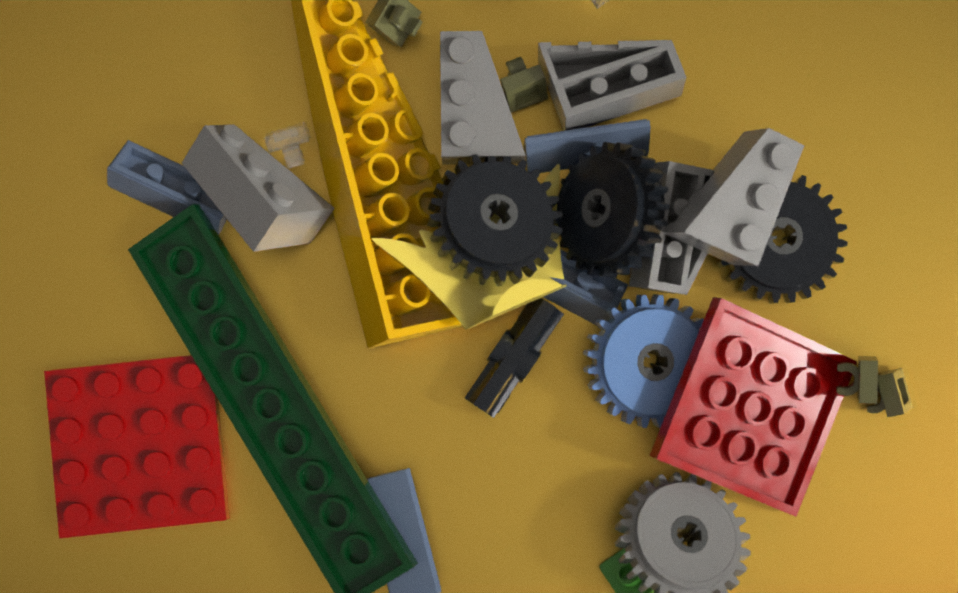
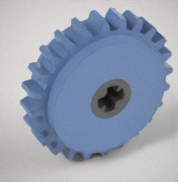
[583,294,704,428]

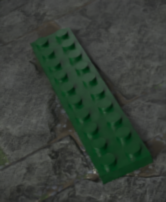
[128,204,418,593]

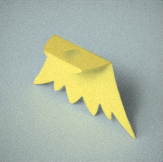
[372,164,567,330]

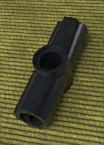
[465,298,564,418]

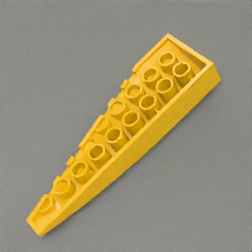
[291,0,462,348]

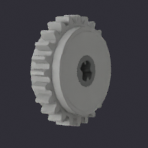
[615,472,751,593]

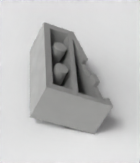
[662,128,805,266]

